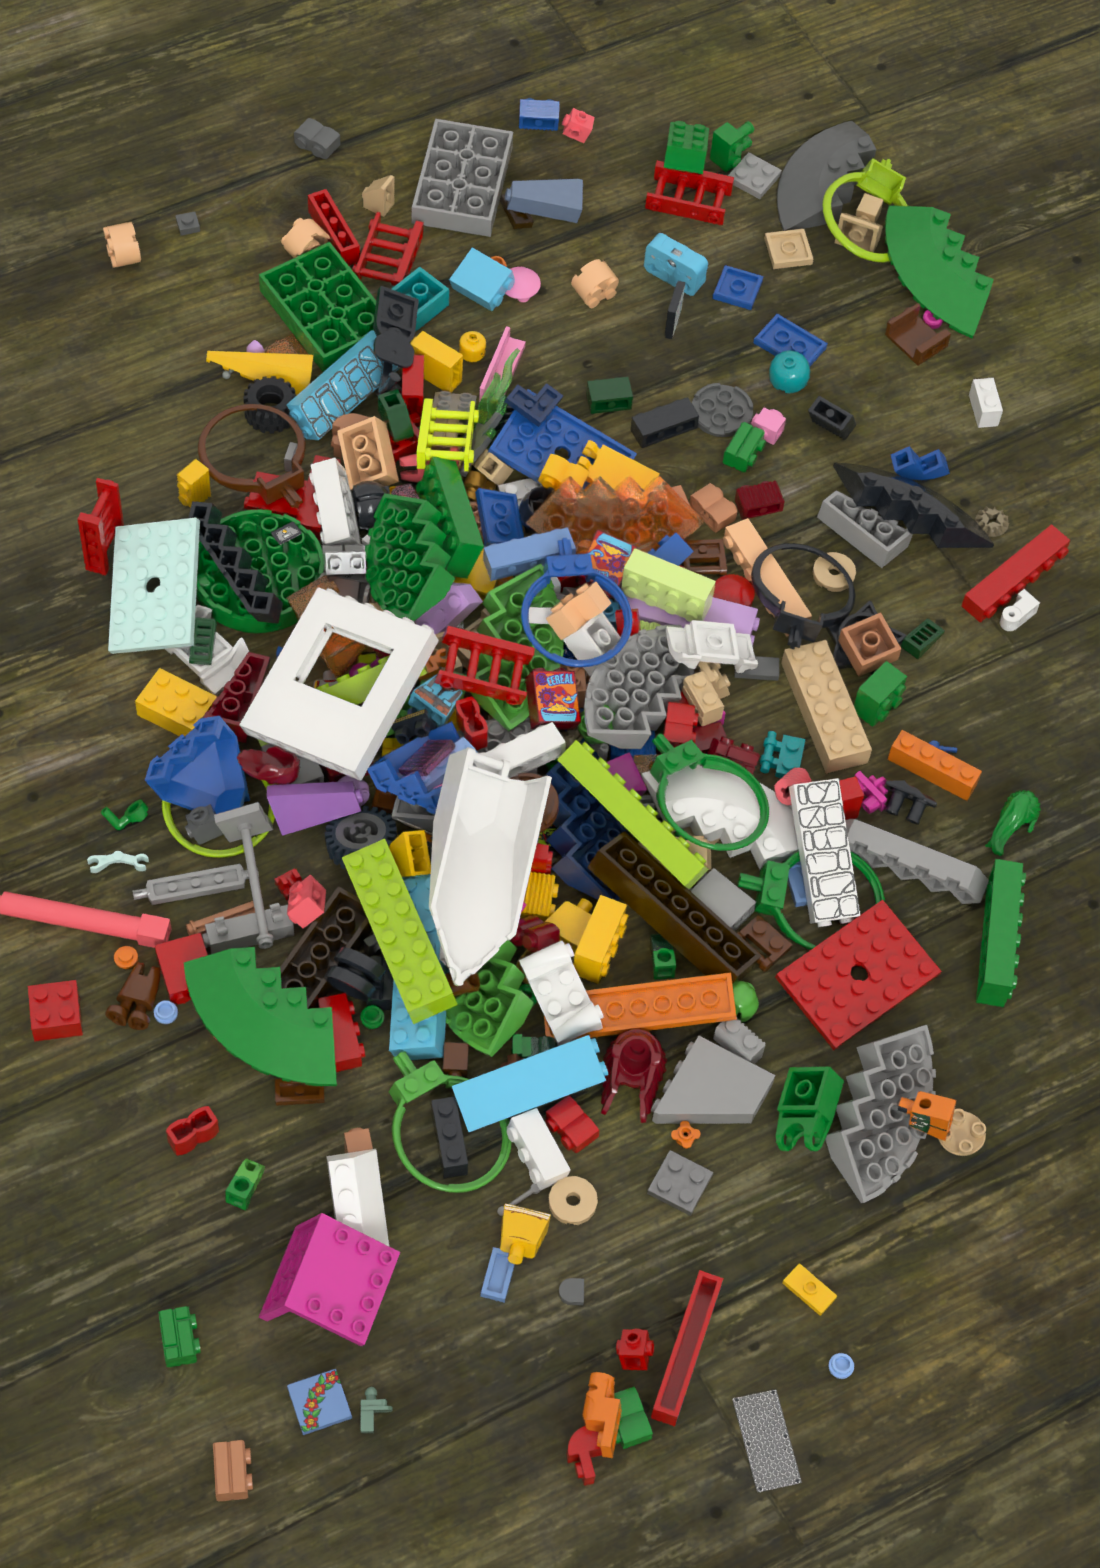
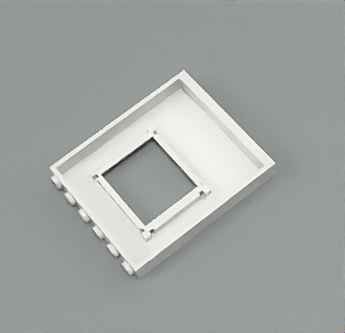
[240,587,439,781]

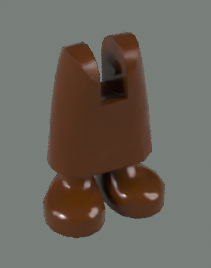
[105,962,161,1030]

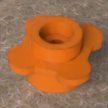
[671,1121,700,1149]

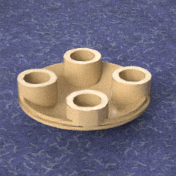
[939,1109,986,1156]

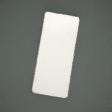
[529,607,552,624]

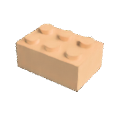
[337,416,399,491]

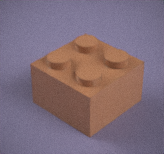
[838,612,901,677]

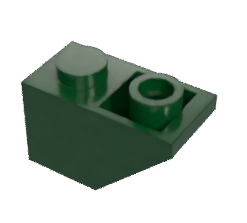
[378,389,414,443]

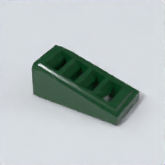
[189,617,217,665]
[901,618,945,659]

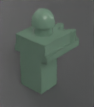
[361,1387,393,1433]

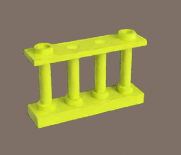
[417,399,479,472]

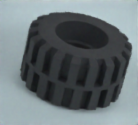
[243,376,296,434]

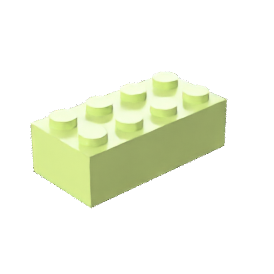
[621,549,716,622]

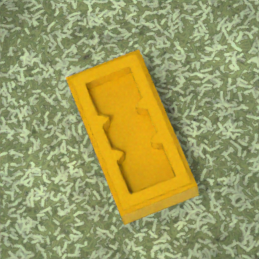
[782,1263,837,1316]

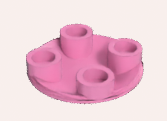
[505,267,541,302]

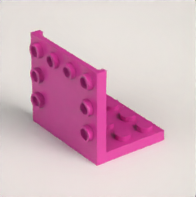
[259,1213,400,1346]

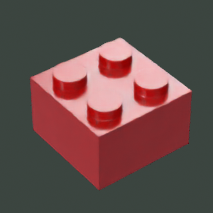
[28,980,83,1041]

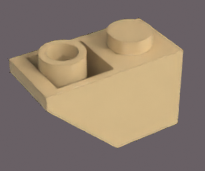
[472,448,514,485]

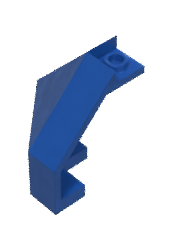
[145,716,250,814]
[367,721,460,815]

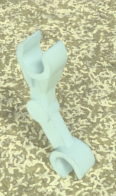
[87,851,149,873]

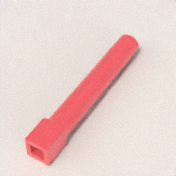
[0,891,172,948]

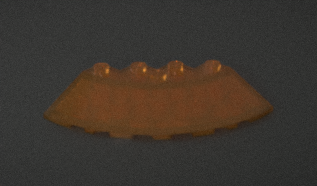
[526,476,705,554]

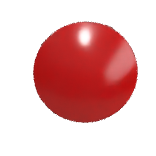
[713,574,755,607]

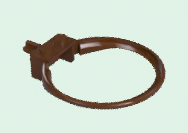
[198,404,306,509]

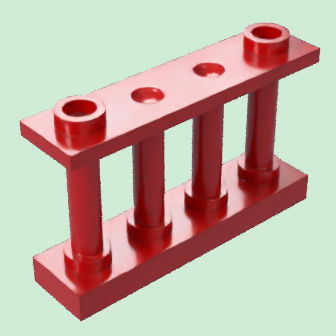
[645,160,734,226]
[352,212,424,286]
[77,478,124,575]
[434,626,535,705]

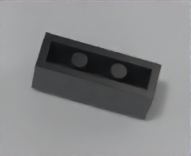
[630,397,699,448]
[431,1097,468,1179]

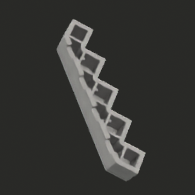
[845,819,989,904]

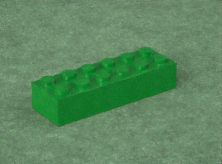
[416,457,484,579]
[976,859,1026,1007]

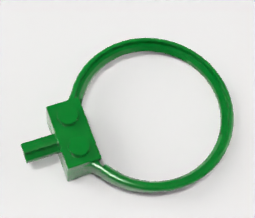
[650,734,769,851]
[737,851,885,950]

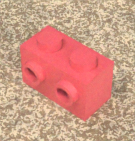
[287,874,326,928]

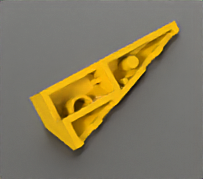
[206,351,313,396]

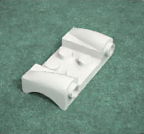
[519,941,604,1046]

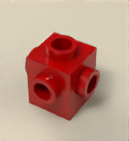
[616,1329,654,1370]

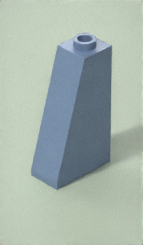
[505,179,583,223]

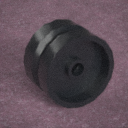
[324,947,386,1002]

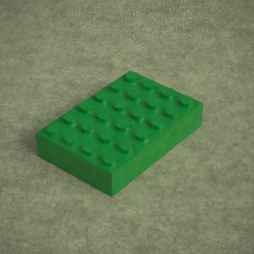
[259,242,376,372]

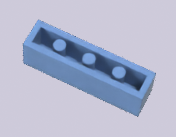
[483,527,576,581]

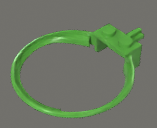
[389,1051,512,1193]

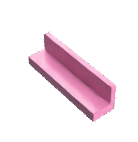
[479,326,525,407]

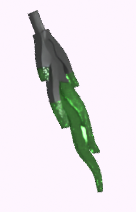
[459,348,520,477]

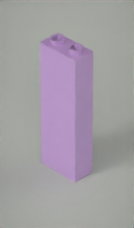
[620,595,760,646]

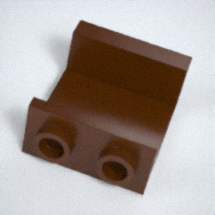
[885,303,951,366]

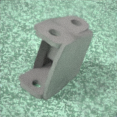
[316,572,371,604]

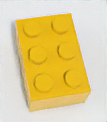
[135,668,217,736]
[573,895,629,984]

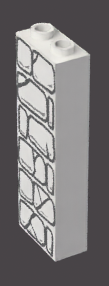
[789,778,860,927]

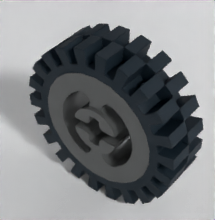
[325,806,398,869]

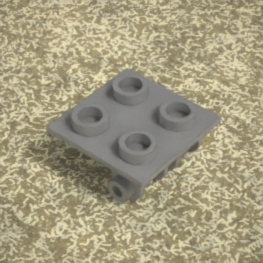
[433,391,477,425]

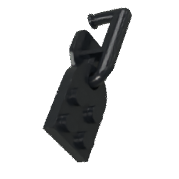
[373,286,419,395]

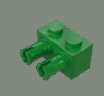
[710,121,754,172]

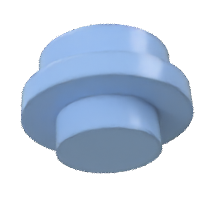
[154,1001,178,1024]
[829,1353,854,1379]

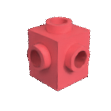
[562,108,594,143]

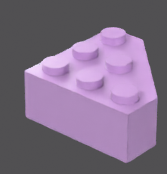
[414,582,483,634]

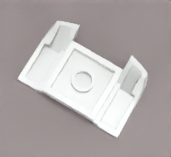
[165,605,249,696]
[666,620,758,673]

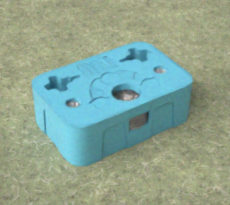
[644,233,708,296]

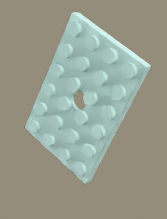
[108,518,200,654]

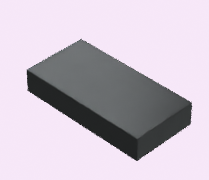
[734,656,779,681]

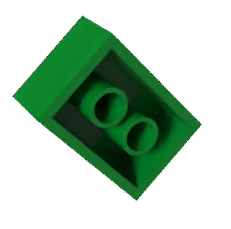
[663,121,709,174]

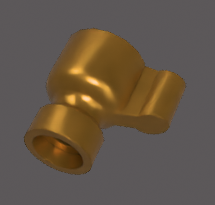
[464,471,496,502]

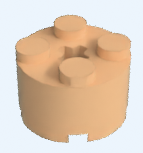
[281,218,331,258]
[103,222,141,268]
[571,259,619,308]

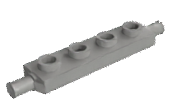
[132,864,259,905]

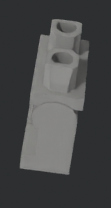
[322,544,366,575]

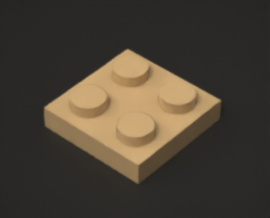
[764,229,813,269]

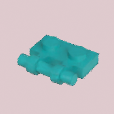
[760,731,805,778]

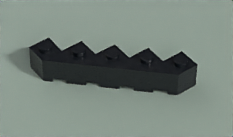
[189,501,283,623]

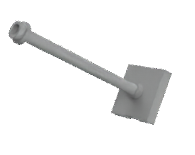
[214,802,274,949]

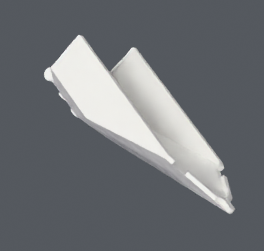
[429,747,552,986]

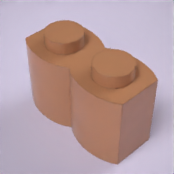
[689,483,737,532]

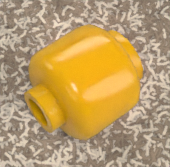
[459,331,486,362]

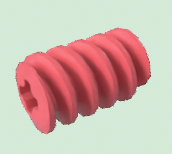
[774,767,811,805]

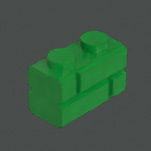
[723,422,766,473]
[158,1306,201,1367]

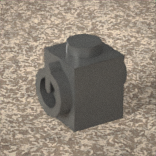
[185,804,223,845]

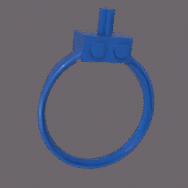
[521,538,633,667]

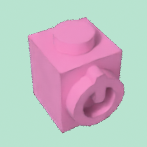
[751,408,786,445]

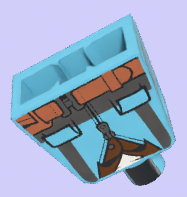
[408,674,463,727]

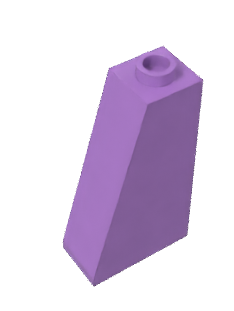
[267,781,364,836]

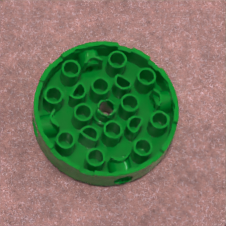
[196,509,324,633]

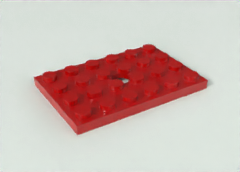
[775,900,942,1050]

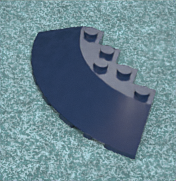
[543,738,631,901]

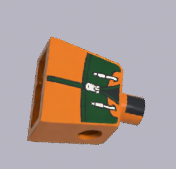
[897,1091,956,1141]

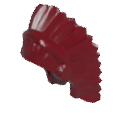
[601,1029,667,1123]

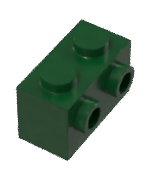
[586,377,633,414]

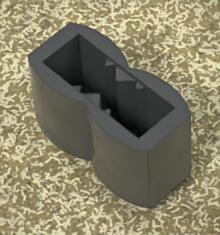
[294,118,341,159]

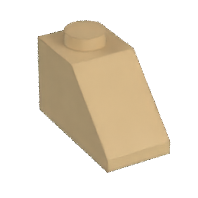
[362,175,394,217]

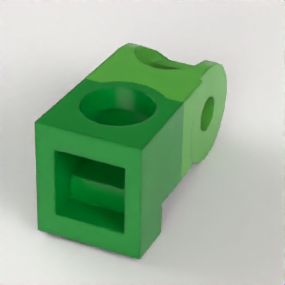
[226,1158,265,1211]

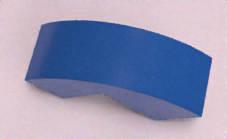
[891,446,950,480]

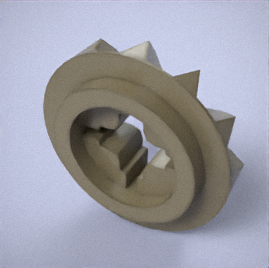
[975,506,1009,537]

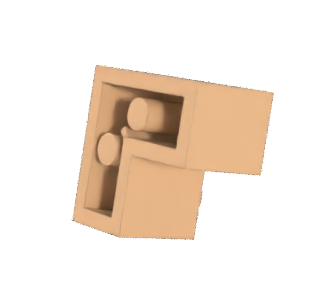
[546,582,611,640]

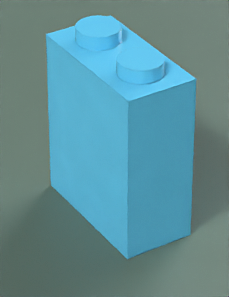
[449,248,515,311]

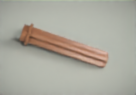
[186,901,255,936]

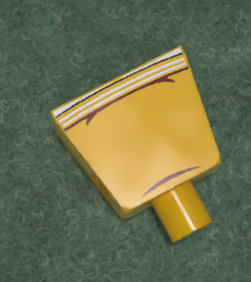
[500,1204,551,1264]

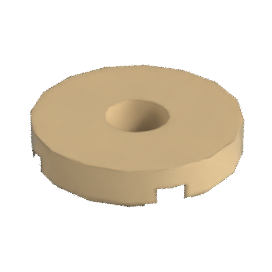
[812,552,856,592]
[549,1176,598,1225]

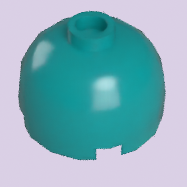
[769,350,810,393]

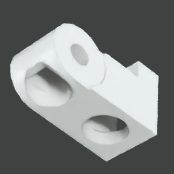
[1000,589,1040,631]

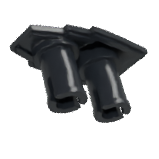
[885,780,937,825]

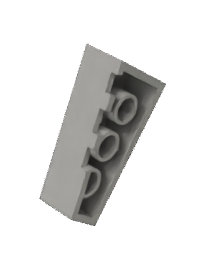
[817,491,913,568]

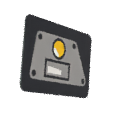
[271,522,302,545]

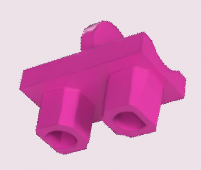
[855,771,888,814]

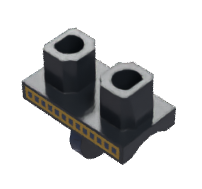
[391,707,437,745]

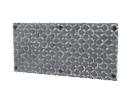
[733,1390,802,1492]

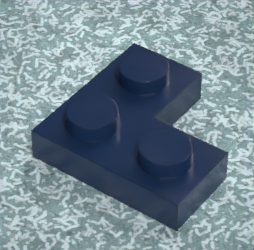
[505,383,563,427]

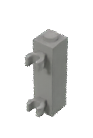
[202,903,294,954]

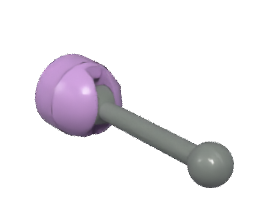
[222,340,265,379]

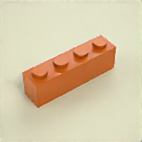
[888,730,982,801]

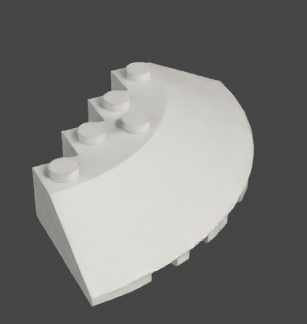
[641,766,799,869]

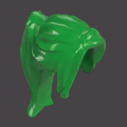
[985,790,1041,856]

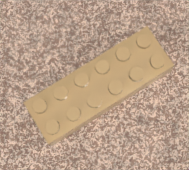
[781,640,872,773]

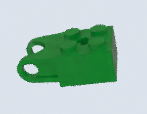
[776,1067,844,1151]

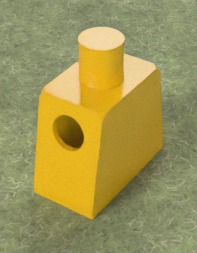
[389,830,431,877]
[545,898,593,955]

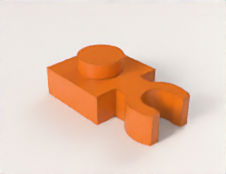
[418,648,447,682]

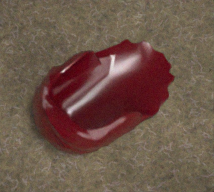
[237,746,301,785]

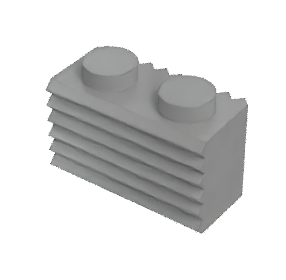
[713,1020,765,1064]

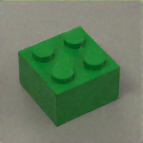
[854,661,907,727]

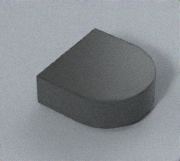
[559,1278,584,1305]

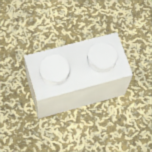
[969,378,1003,428]

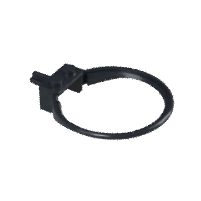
[751,543,856,650]

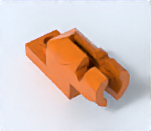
[582,1372,622,1458]

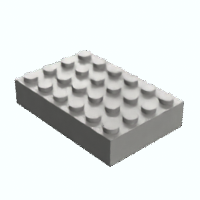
[412,119,513,237]

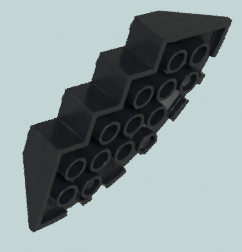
[833,463,994,548]

